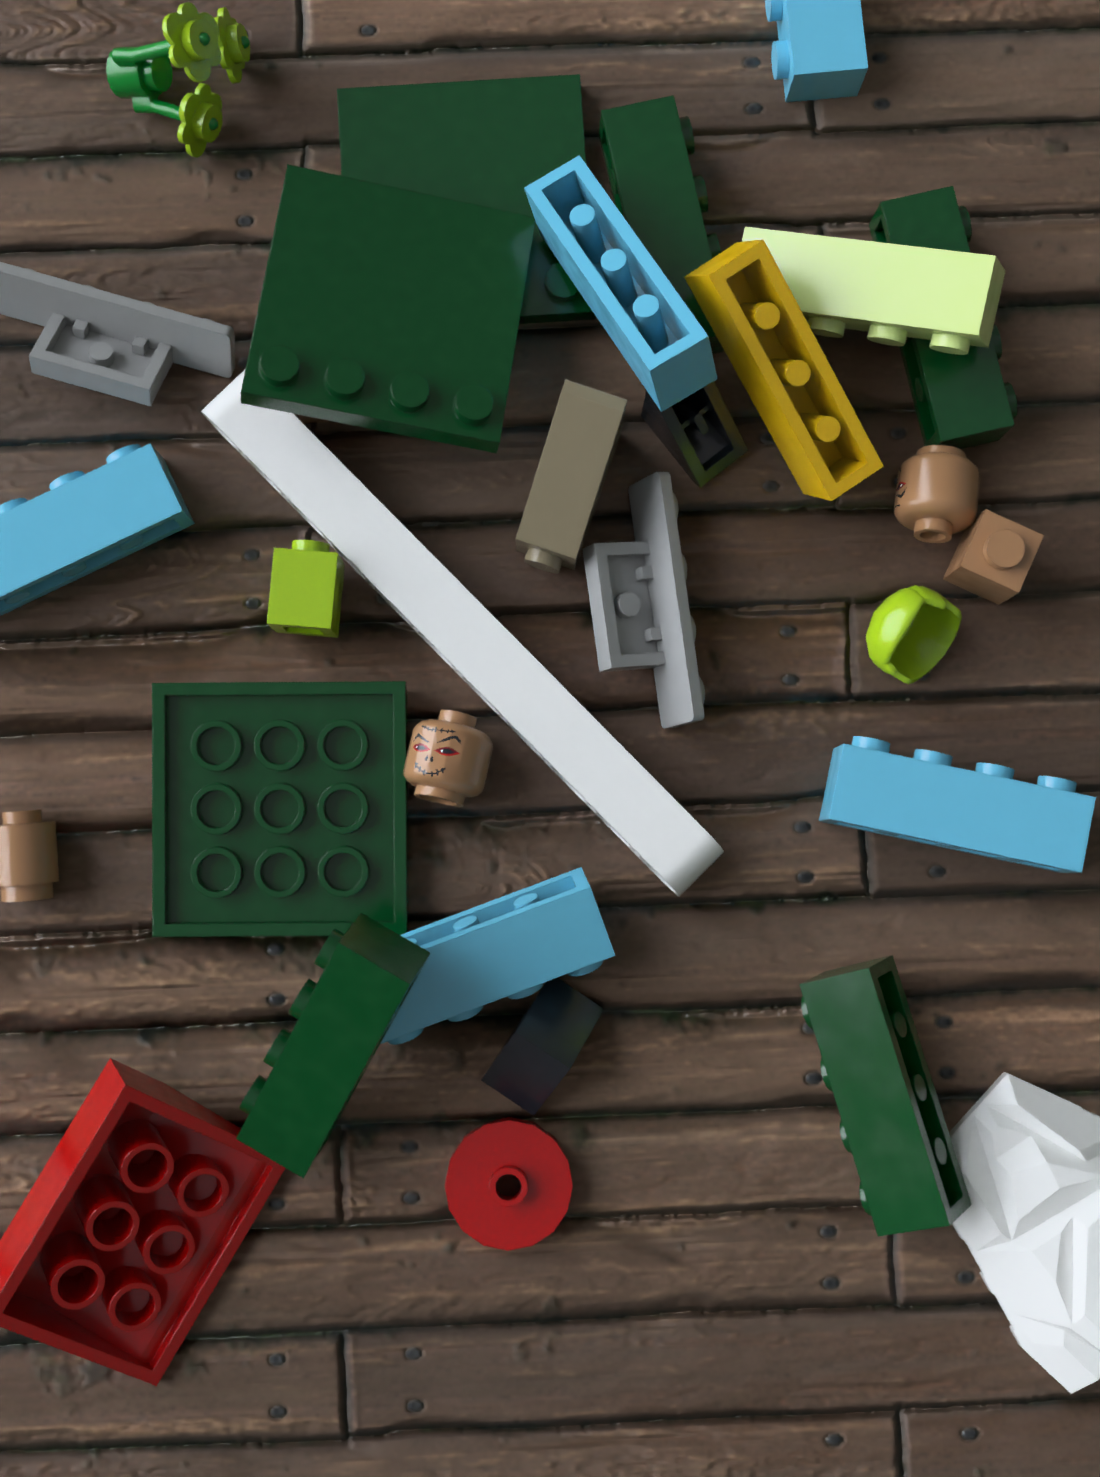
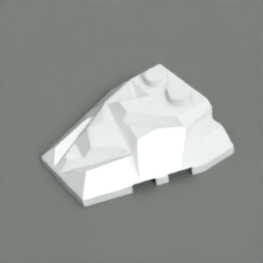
[949,1072,1100,1394]

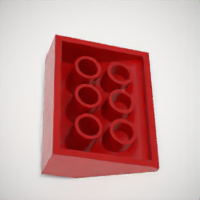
[0,1058,286,1386]

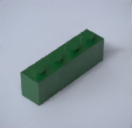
[599,95,724,354]
[869,186,1017,449]
[236,913,430,1179]
[799,955,972,1237]

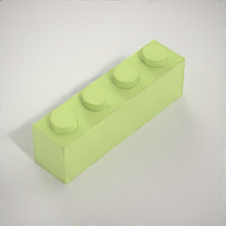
[742,227,1005,355]

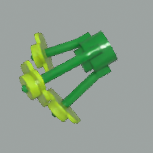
[106,2,250,158]

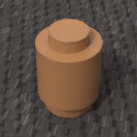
[0,809,59,902]

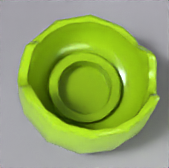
[866,585,962,684]

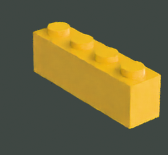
[684,239,884,501]

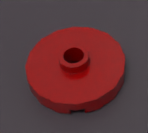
[444,1117,573,1251]

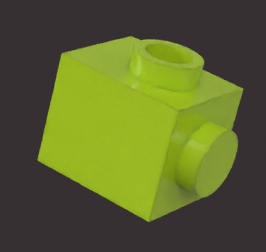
[267,540,345,638]

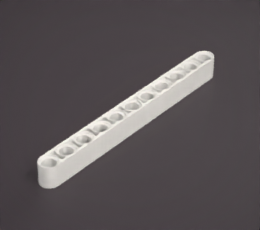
[201,370,724,897]

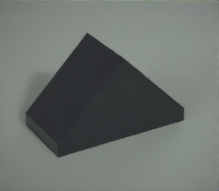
[641,381,748,488]
[481,978,604,1116]

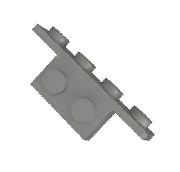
[0,262,235,406]
[582,472,705,729]

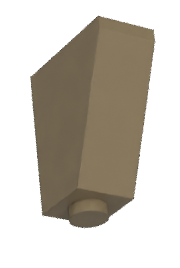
[515,379,627,574]

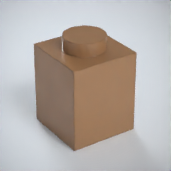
[943,509,1044,605]

